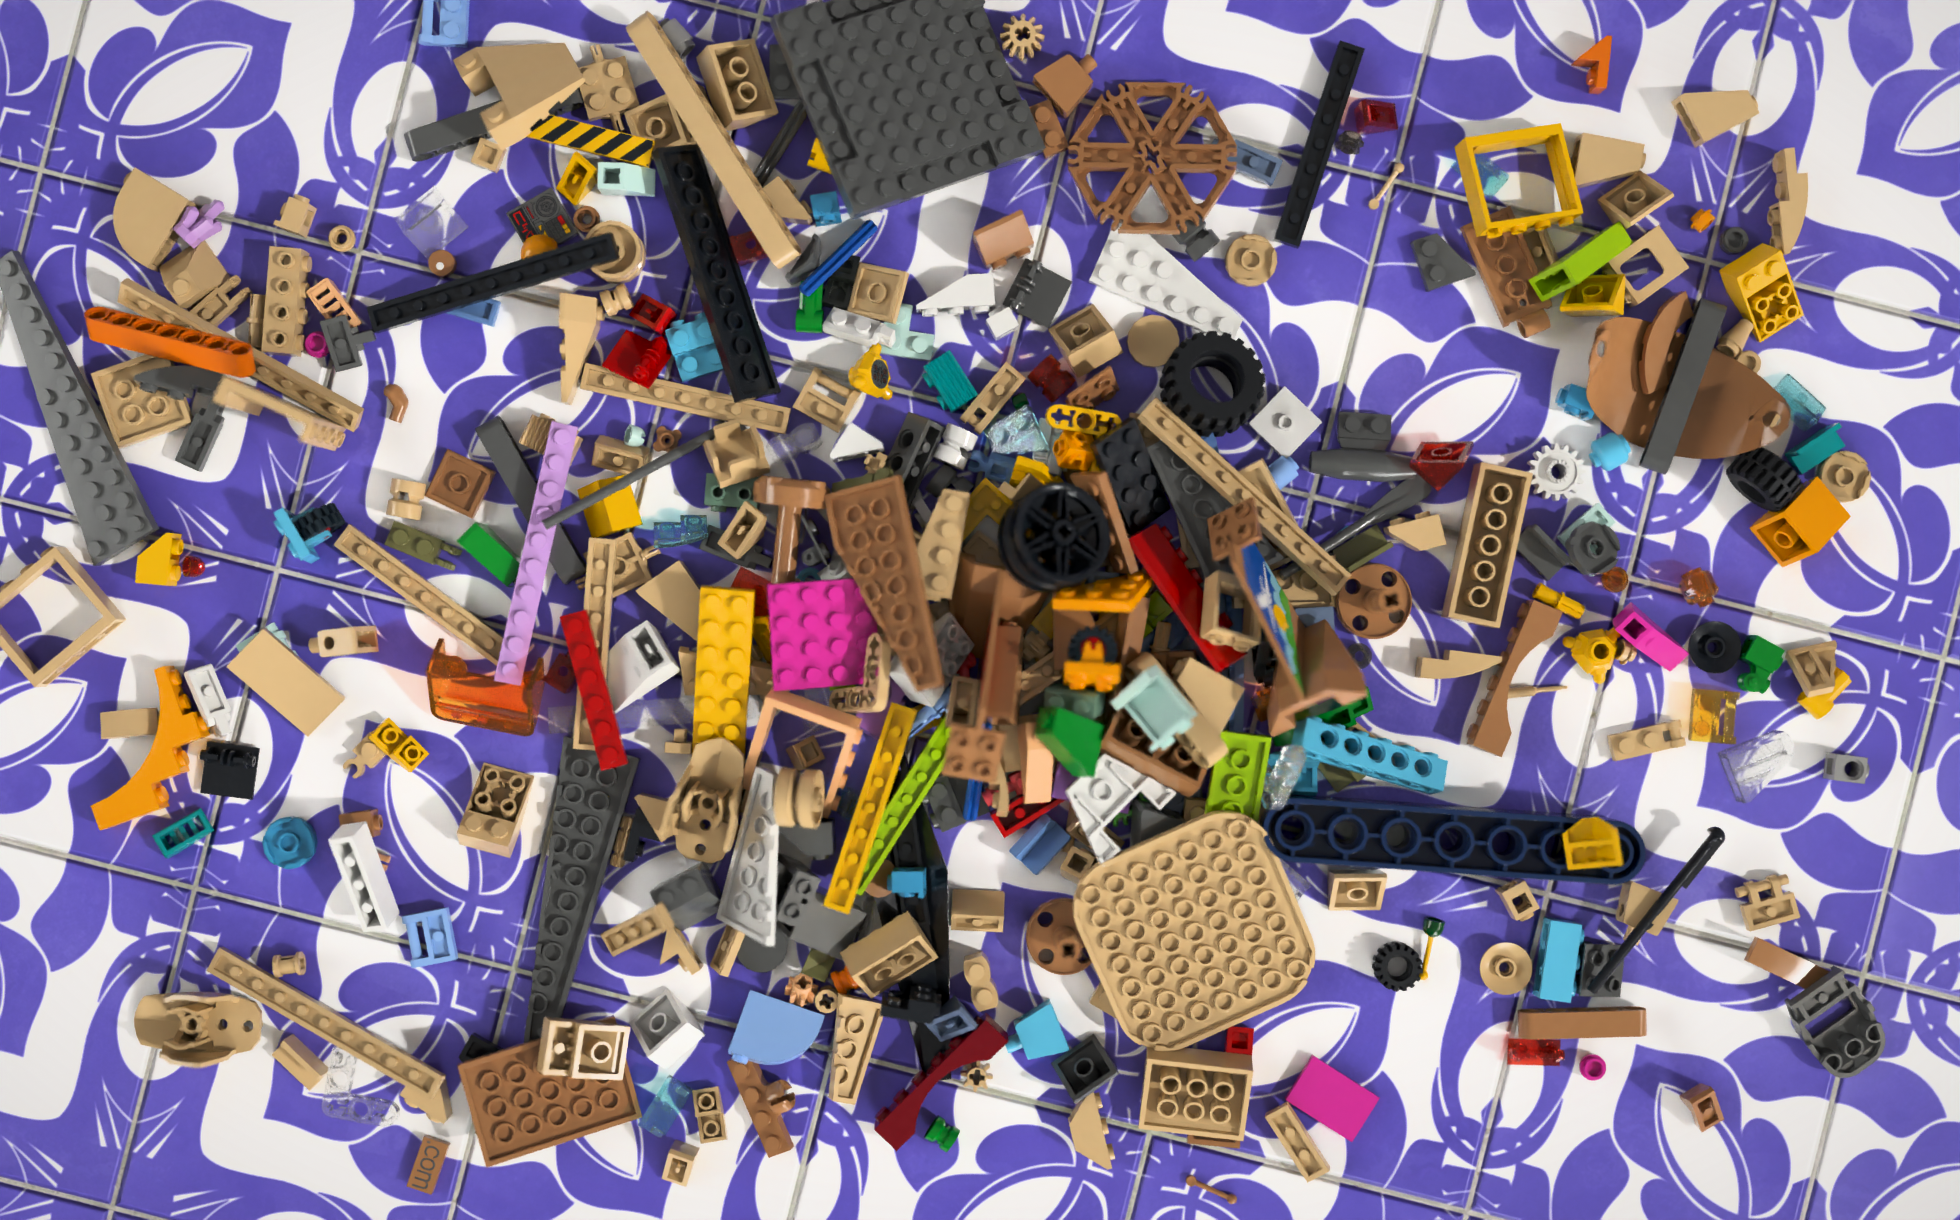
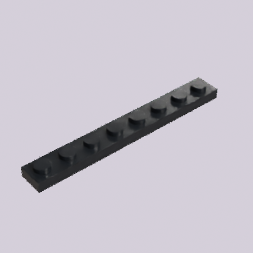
[1273,40,1365,249]

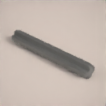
[754,99,807,187]

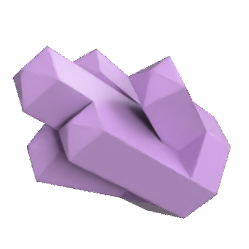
[173,199,225,249]

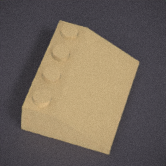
[1138,1047,1253,1141]

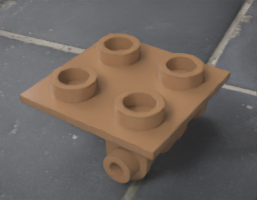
[1065,366,1120,420]

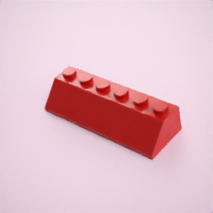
[1129,524,1249,673]

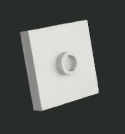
[1247,386,1322,458]

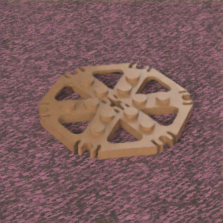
[1067,82,1237,235]

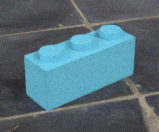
[1532,917,1584,1003]

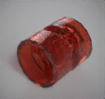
[1027,354,1076,404]

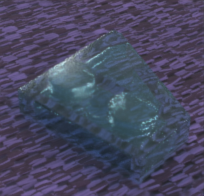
[983,405,1050,455]

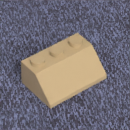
[696,38,779,131]
[840,911,938,999]

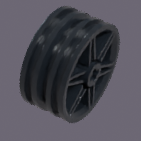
[997,482,1110,593]

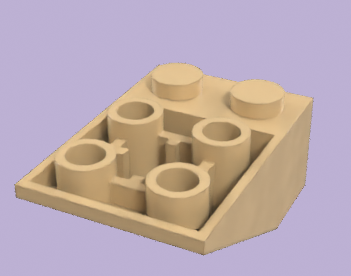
[457,763,535,858]

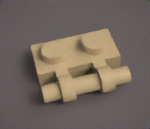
[1734,874,1800,932]

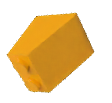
[1749,476,1851,568]

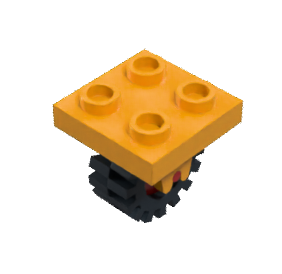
[1063,625,1120,692]

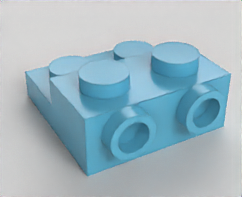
[665,312,724,382]

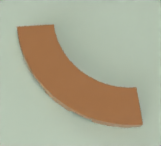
[1639,291,1694,394]

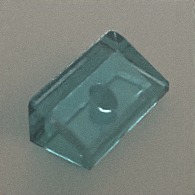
[1451,153,1510,200]
[1774,373,1826,431]

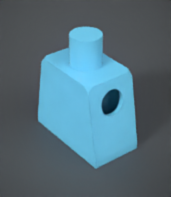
[1005,999,1069,1059]

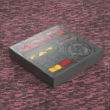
[506,187,579,246]

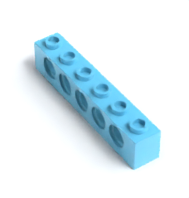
[1290,716,1448,795]

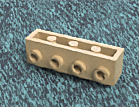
[261,246,312,357]

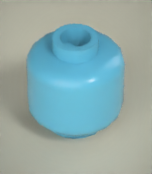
[1589,432,1631,471]

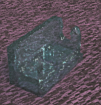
[638,1075,694,1137]

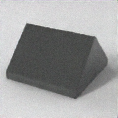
[1051,1034,1119,1104]

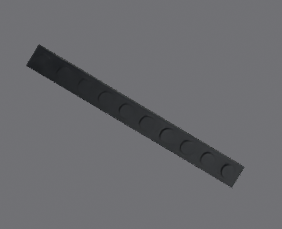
[367,232,620,333]

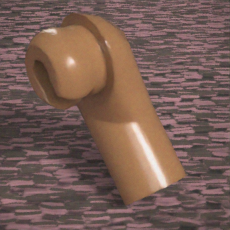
[384,384,409,423]

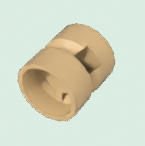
[386,478,427,520]

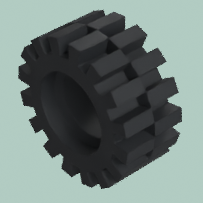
[1372,941,1423,992]

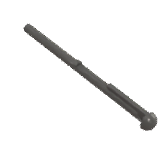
[542,420,724,530]

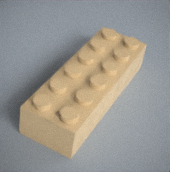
[1441,462,1533,628]

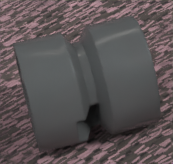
[1172,214,1220,262]
[925,463,974,498]

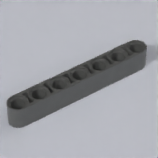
[404,87,584,162]
[1639,298,1727,475]
[475,415,587,585]

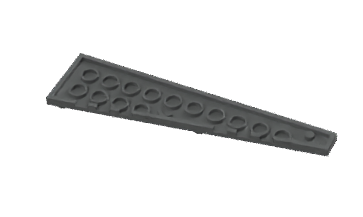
[0,250,159,566]
[524,736,641,1043]

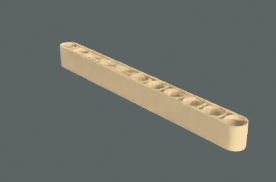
[626,11,802,269]

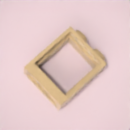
[1200,570,1262,651]

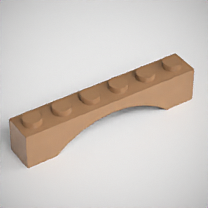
[1466,600,1563,757]

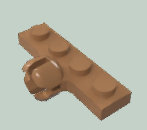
[727,1058,796,1158]

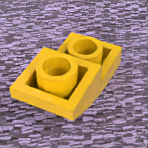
[368,718,429,773]

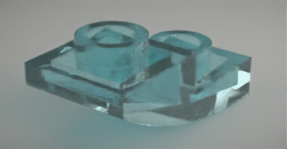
[653,515,708,548]

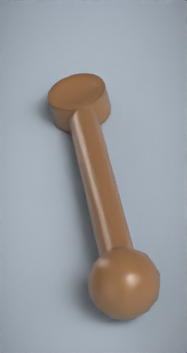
[1186,1175,1237,1204]

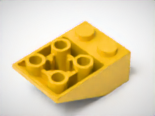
[1719,243,1804,342]

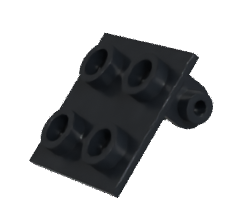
[200,741,260,800]

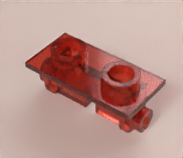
[1507,1038,1565,1066]

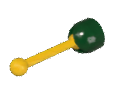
[1419,917,1445,980]

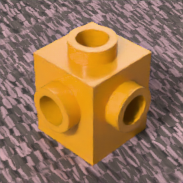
[1053,430,1095,471]

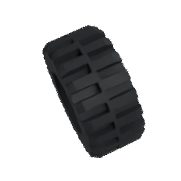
[1159,331,1266,437]

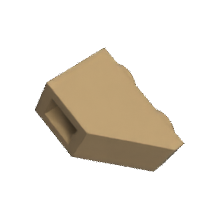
[763,176,813,225]
[1383,511,1447,552]
[400,1077,453,1124]

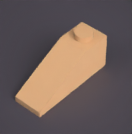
[1017,722,1053,804]

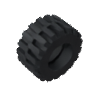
[1726,447,1802,512]

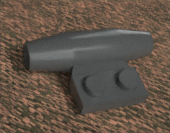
[1309,412,1417,482]

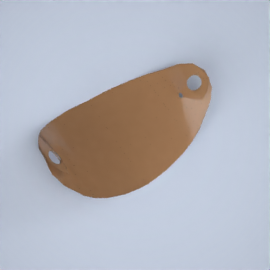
[1586,317,1791,459]

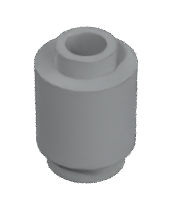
[660,18,695,58]

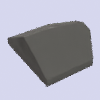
[785,233,821,285]

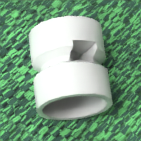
[933,423,978,471]

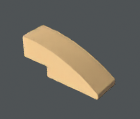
[1415,650,1502,679]

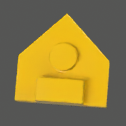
[1009,455,1065,489]

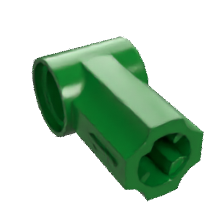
[796,281,824,334]

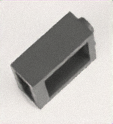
[775,852,821,928]

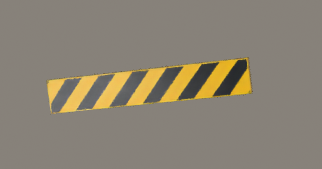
[526,115,655,168]

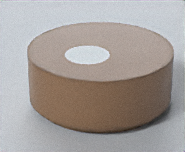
[428,250,457,277]

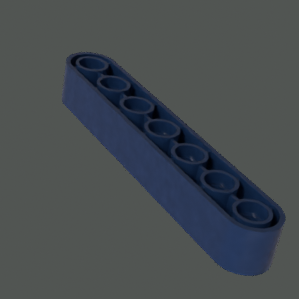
[1260,794,1646,885]

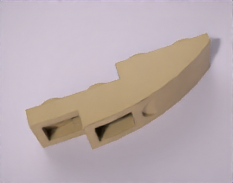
[1767,147,1808,256]

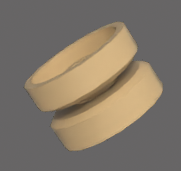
[584,220,646,284]
[774,767,825,829]

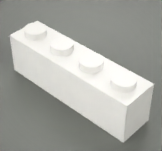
[329,821,400,933]

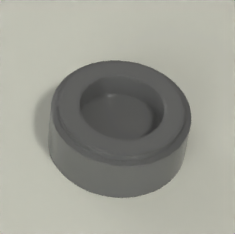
[1719,227,1748,254]

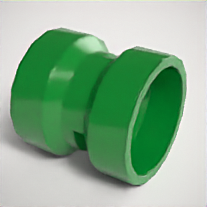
[924,1115,960,1152]

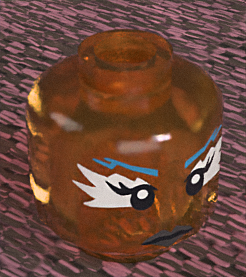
[1678,567,1719,608]

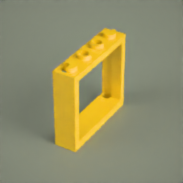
[1454,123,1584,239]

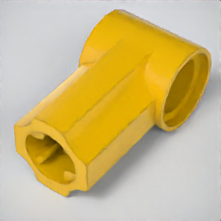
[1797,667,1852,719]

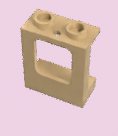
[1601,225,1689,308]

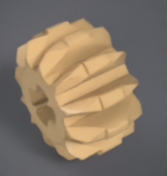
[1000,13,1045,61]

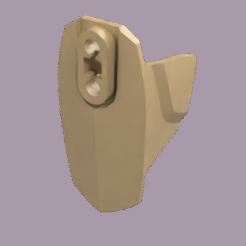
[660,737,744,864]
[134,992,263,1068]

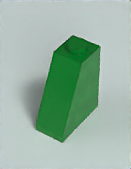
[457,522,521,587]
[1035,707,1105,777]

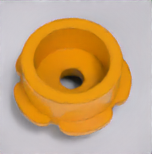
[1690,209,1715,233]

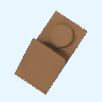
[1679,1083,1724,1132]

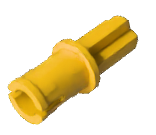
[1532,582,1585,619]

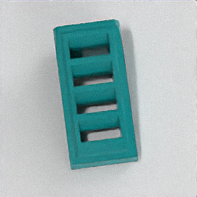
[152,808,215,859]

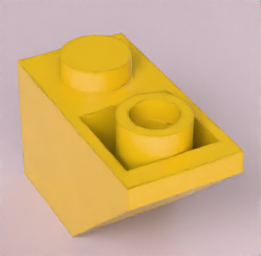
[135,532,184,586]

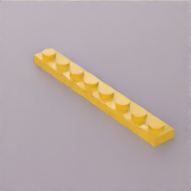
[823,702,918,914]

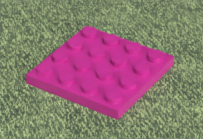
[767,578,879,691]

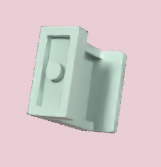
[1110,664,1198,752]

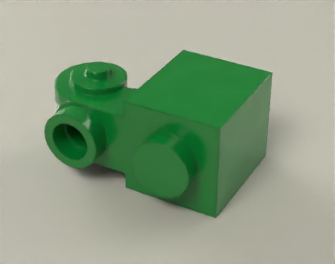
[1737,635,1785,694]

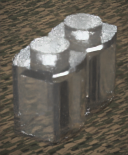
[766,423,823,465]

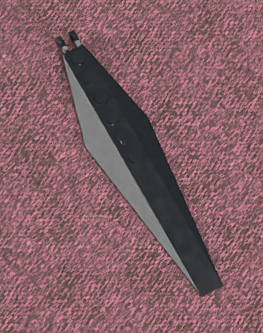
[874,749,951,1080]

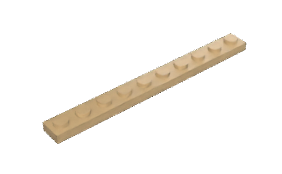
[117,278,364,432]
[1137,397,1351,596]
[206,947,446,1100]

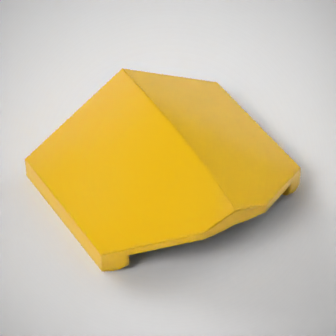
[1562,817,1623,870]

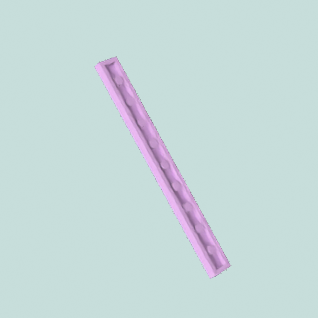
[494,421,578,686]

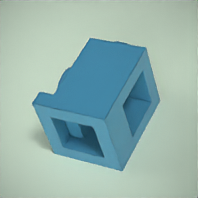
[810,191,842,227]
[1555,383,1594,421]
[887,867,927,898]

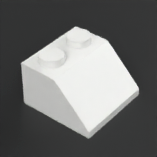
[629,988,705,1070]

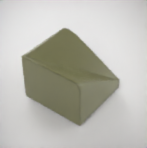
[801,948,835,982]

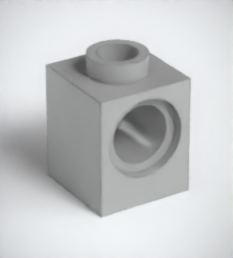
[1823,753,1870,784]

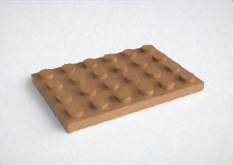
[457,1015,642,1168]

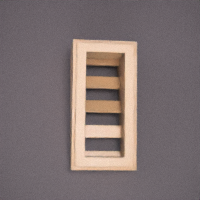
[306,278,362,328]

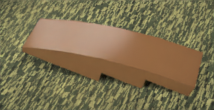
[1744,937,1830,989]

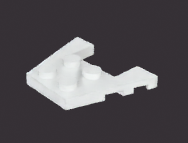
[1065,753,1177,866]

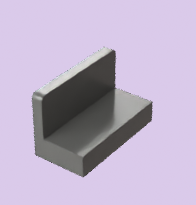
[1517,524,1572,581]

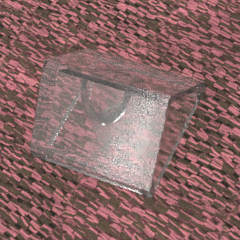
[394,185,469,259]

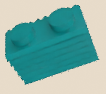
[922,350,978,413]

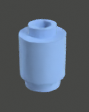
[1268,455,1299,490]

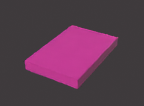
[1284,1054,1380,1142]

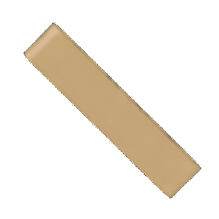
[1124,652,1228,769]

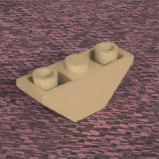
[1068,1092,1115,1170]

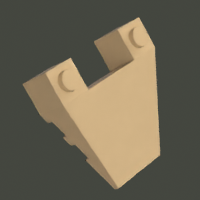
[453,43,585,150]

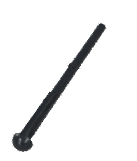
[1587,826,1726,995]

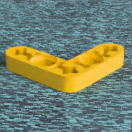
[1045,404,1122,471]

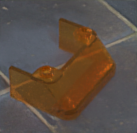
[426,638,545,736]

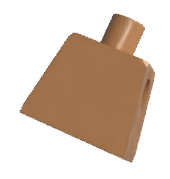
[1032,54,1098,119]

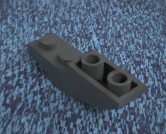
[133,366,227,401]

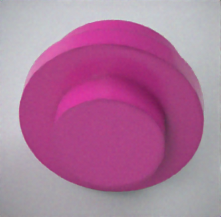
[305,331,330,358]
[1579,1054,1606,1081]

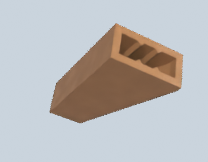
[1052,582,1095,676]
[985,622,1024,726]

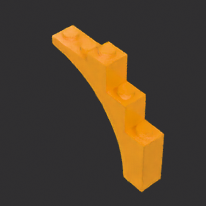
[91,666,211,830]

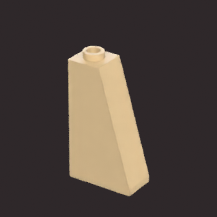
[636,560,700,642]

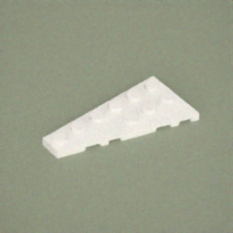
[1089,223,1243,339]
[716,766,779,946]

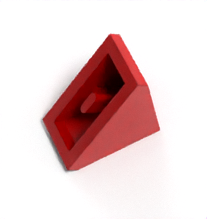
[629,293,677,337]

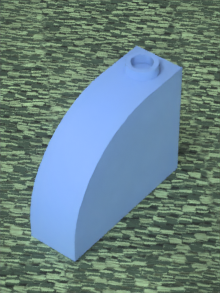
[728,990,825,1065]

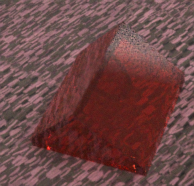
[1409,441,1474,492]

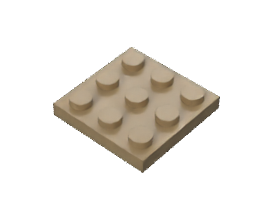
[90,354,193,449]

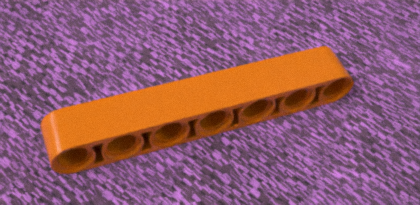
[84,307,256,378]

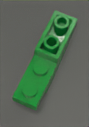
[1268,686,1374,747]

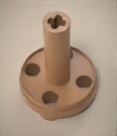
[753,475,831,583]
[1334,563,1412,639]
[1026,897,1092,975]

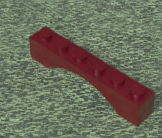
[874,1012,1008,1151]

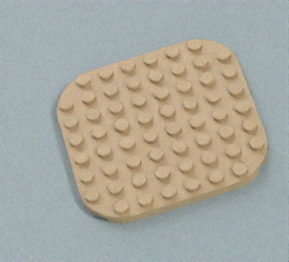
[1072,810,1315,1051]

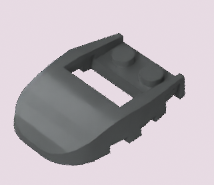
[1784,966,1886,1078]

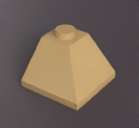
[159,240,231,311]

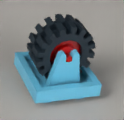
[274,503,345,564]

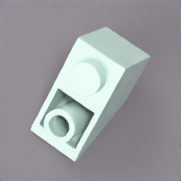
[597,162,656,197]

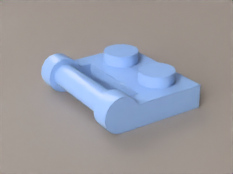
[418,0,470,48]
[401,907,458,968]

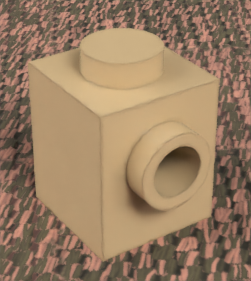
[1060,846,1096,885]

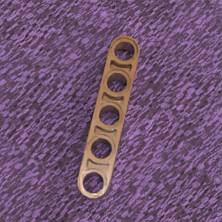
[1518,1006,1647,1039]

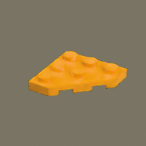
[1052,572,1152,612]

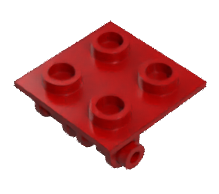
[602,329,672,389]

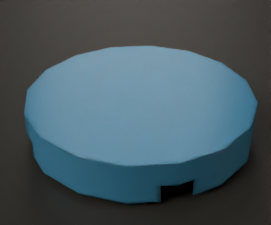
[262,816,318,869]

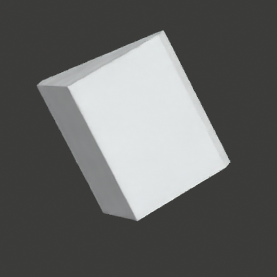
[830,422,885,463]

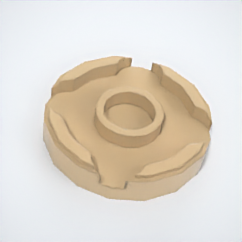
[1225,234,1277,287]
[1127,315,1180,368]
[1816,451,1871,503]

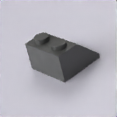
[779,817,836,860]

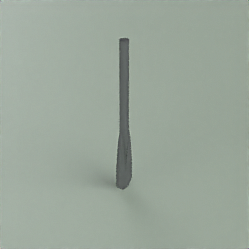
[1278,474,1431,581]

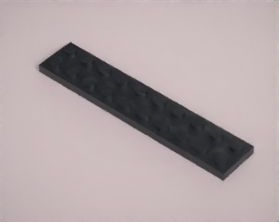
[651,144,781,403]

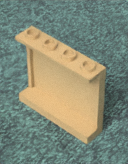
[212,376,346,451]

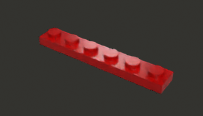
[560,610,628,771]

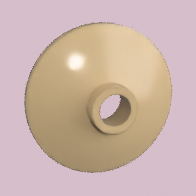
[1479,942,1532,995]

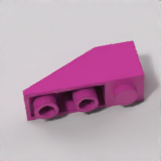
[1612,602,1689,672]

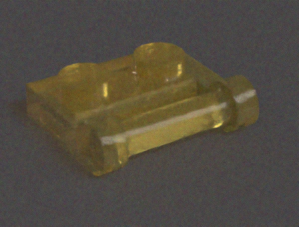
[1688,688,1740,744]

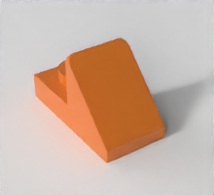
[1571,35,1612,95]

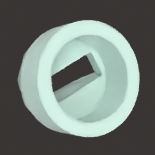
[624,424,646,447]

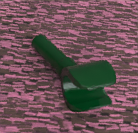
[1012,393,1029,431]

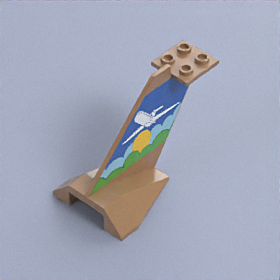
[1207,496,1367,737]

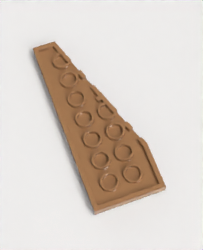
[824,475,945,692]

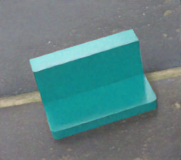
[1784,422,1845,475]

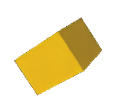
[556,151,598,206]

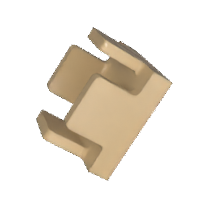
[703,419,770,489]

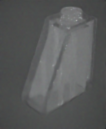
[1717,730,1795,803]

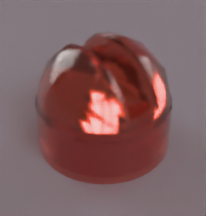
[182,556,205,577]

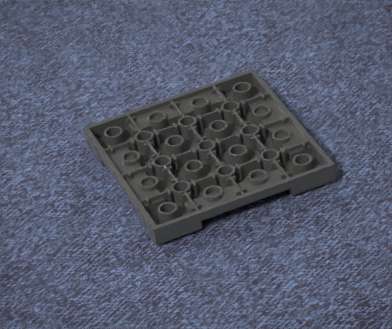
[770,0,1046,220]

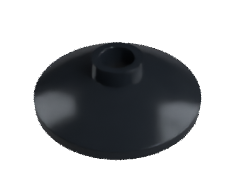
[1688,621,1741,673]

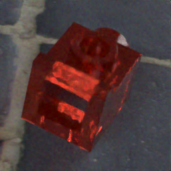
[729,230,768,266]
[542,651,577,694]

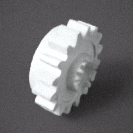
[1526,443,1586,501]

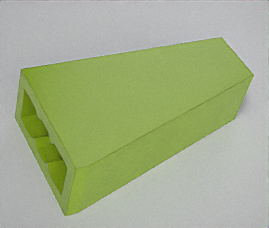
[1529,221,1633,302]

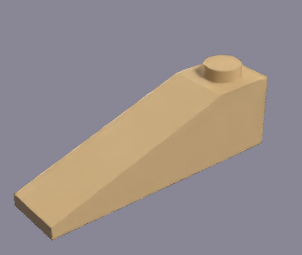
[559,293,605,405]

